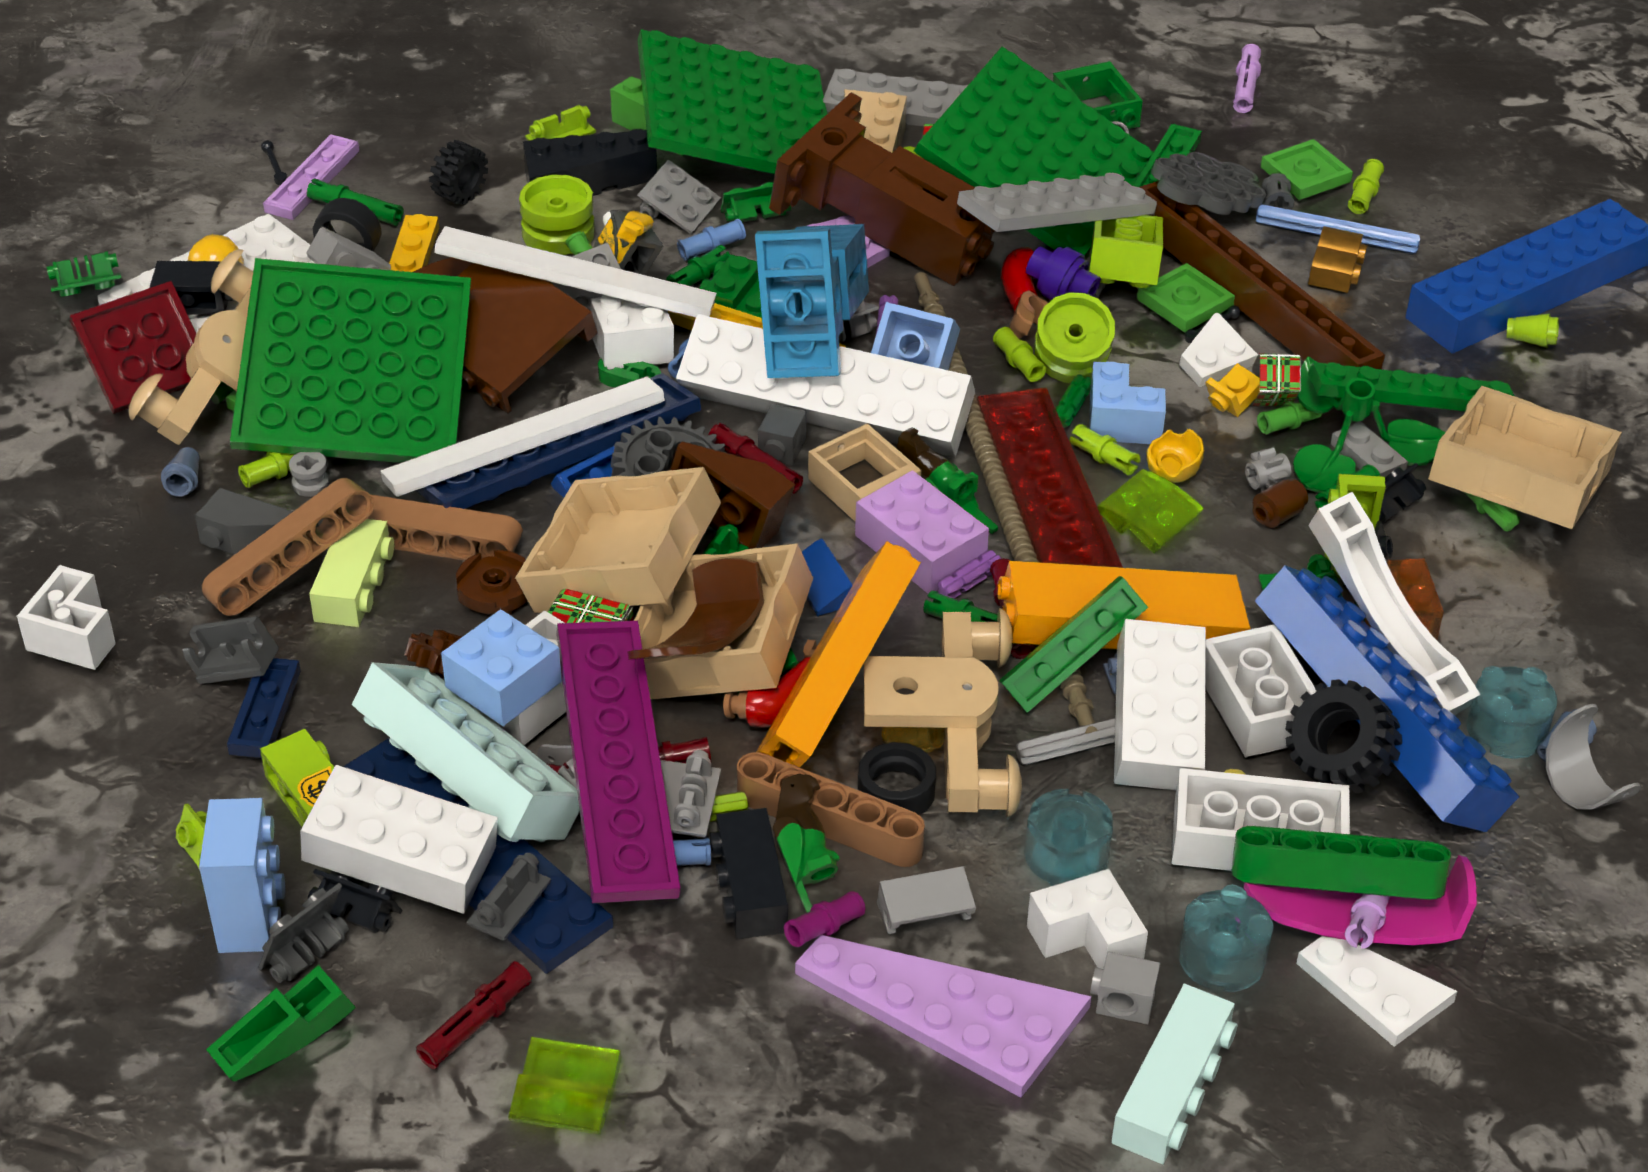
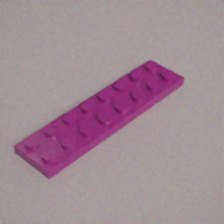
[556,621,681,903]

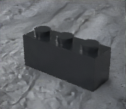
[709,808,788,940]

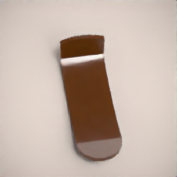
[627,558,764,660]

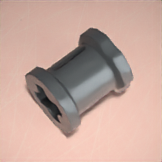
[1262,173,1294,210]

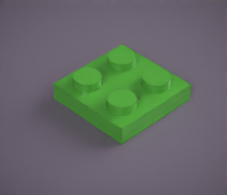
[1261,139,1353,200]
[1137,263,1235,332]

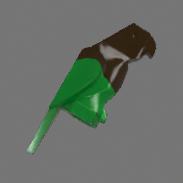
[897,427,998,534]
[773,774,840,913]

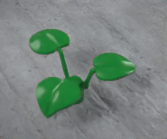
[1293,356,1445,493]

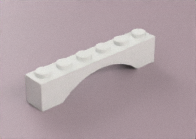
[1308,492,1480,715]

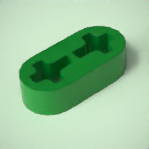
[598,358,661,388]

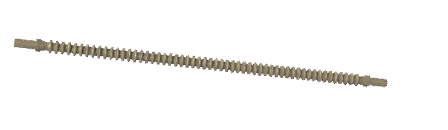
[914,272,1100,740]

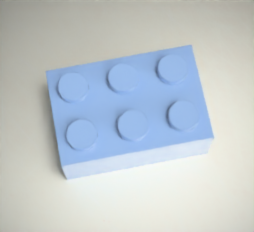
[199,798,285,953]

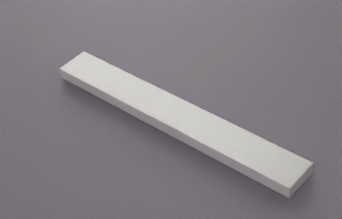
[434,226,717,317]
[380,377,665,497]

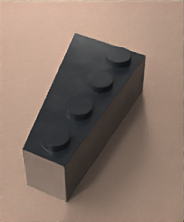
[523,129,657,196]

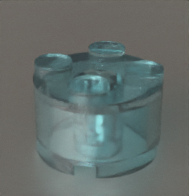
[1466,666,1557,759]
[1024,789,1113,886]
[1179,885,1274,992]

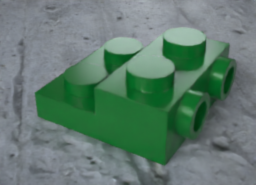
[700,254,762,318]

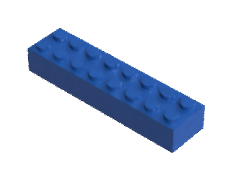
[1405,199,1648,354]
[1255,565,1519,832]

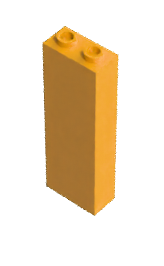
[756,541,921,767]
[997,561,1250,649]

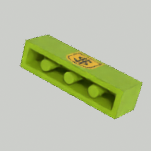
[260,729,334,827]

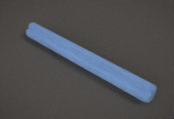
[1256,204,1420,254]

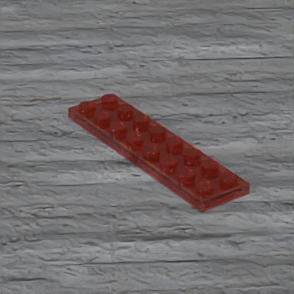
[977,387,1123,568]

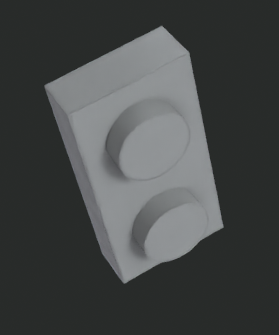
[1331,421,1408,477]

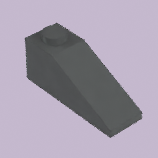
[195,488,319,554]

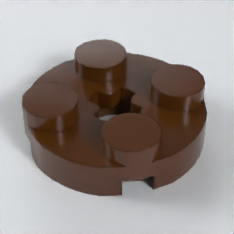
[456,550,528,616]

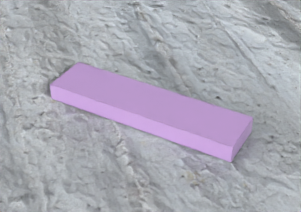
[263,134,359,220]

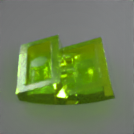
[1095,469,1204,553]
[508,1037,622,1135]

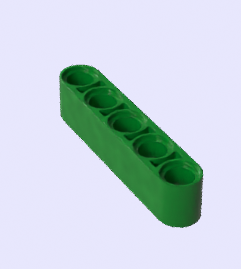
[1231,826,1451,899]

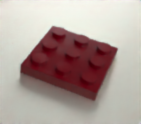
[70,281,196,414]

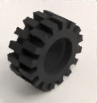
[429,140,488,205]

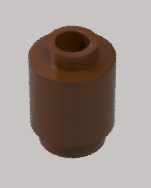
[1252,479,1308,528]

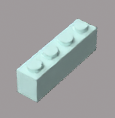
[1111,983,1238,1165]

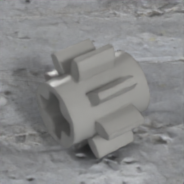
[1245,447,1292,492]

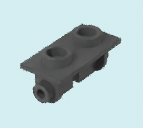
[467,853,551,941]

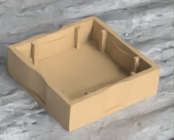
[1428,386,1622,529]
[515,467,721,613]
[634,543,813,699]

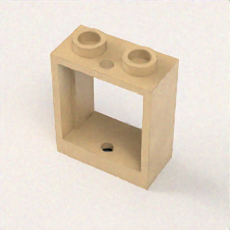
[808,423,921,521]

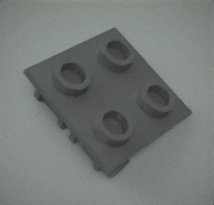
[258,883,349,983]

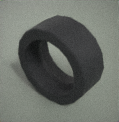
[312,198,382,251]
[858,742,936,815]

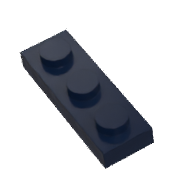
[227,658,301,758]

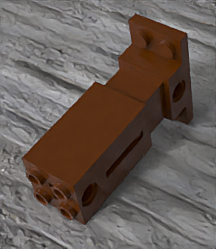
[769,92,995,286]

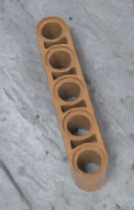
[202,478,374,616]
[346,494,523,560]
[737,752,925,867]

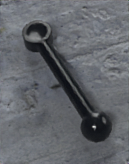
[261,140,287,185]
[1185,305,1241,344]

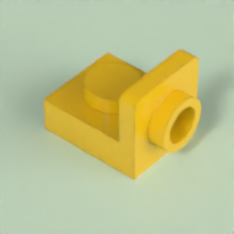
[1205,363,1262,417]

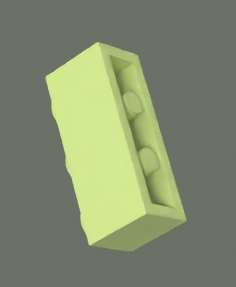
[309,519,394,627]

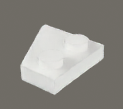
[1179,313,1258,387]

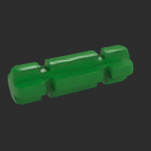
[1052,374,1091,428]

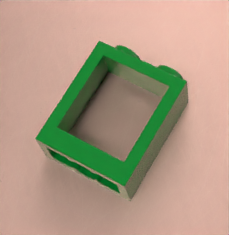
[1053,61,1143,129]

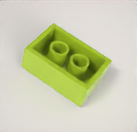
[1089,215,1163,288]

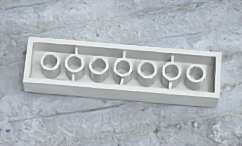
[676,314,975,458]

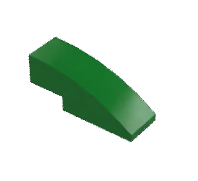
[206,965,356,1082]

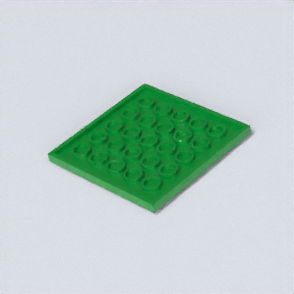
[637,29,827,174]
[914,46,1154,256]
[230,258,471,463]

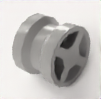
[289,452,329,497]

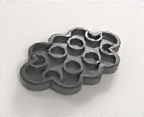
[1151,152,1266,215]

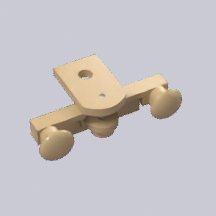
[129,249,253,445]
[864,608,1022,817]

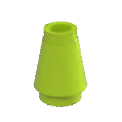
[1507,313,1559,348]

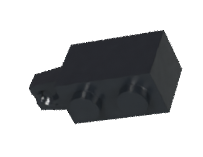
[150,261,236,315]

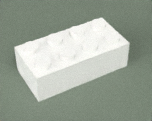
[1114,619,1206,790]
[300,765,498,914]
[1171,768,1350,871]

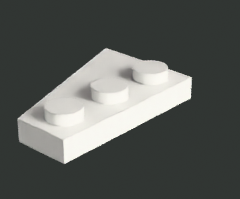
[1296,936,1457,1047]

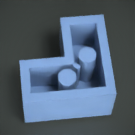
[1089,361,1166,444]

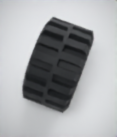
[1285,679,1402,793]

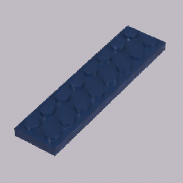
[415,373,701,509]
[343,737,613,974]

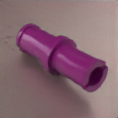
[784,891,866,947]

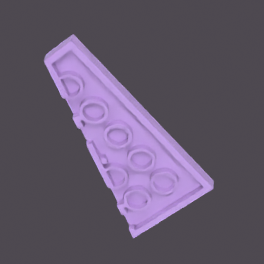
[795,935,1092,1098]

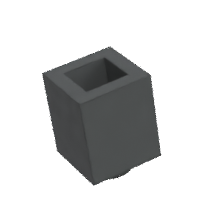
[758,404,806,466]

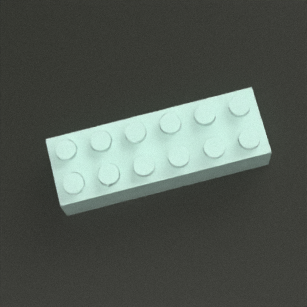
[352,662,580,842]

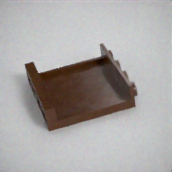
[458,263,597,414]

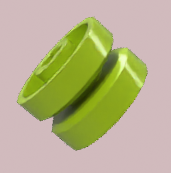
[519,175,595,255]
[1034,293,1115,383]

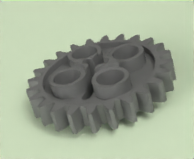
[611,417,725,476]

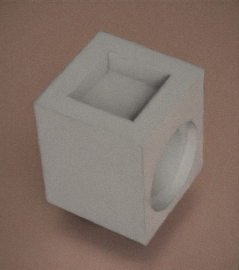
[1090,952,1160,1025]

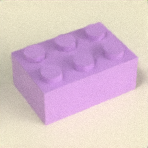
[855,470,989,594]

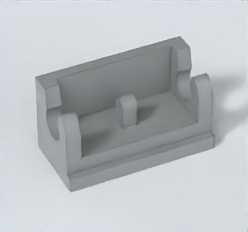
[877,866,976,935]

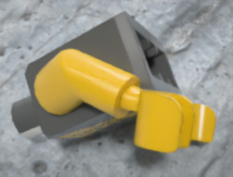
[594,210,664,275]

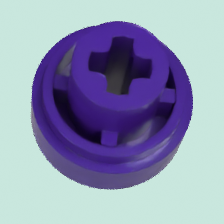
[1026,246,1101,300]

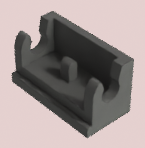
[183,616,279,684]

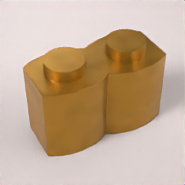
[1308,226,1368,293]

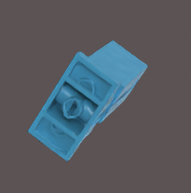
[755,224,869,378]

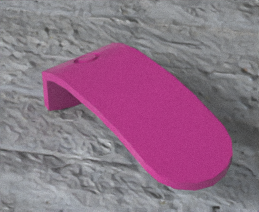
[1244,855,1477,945]

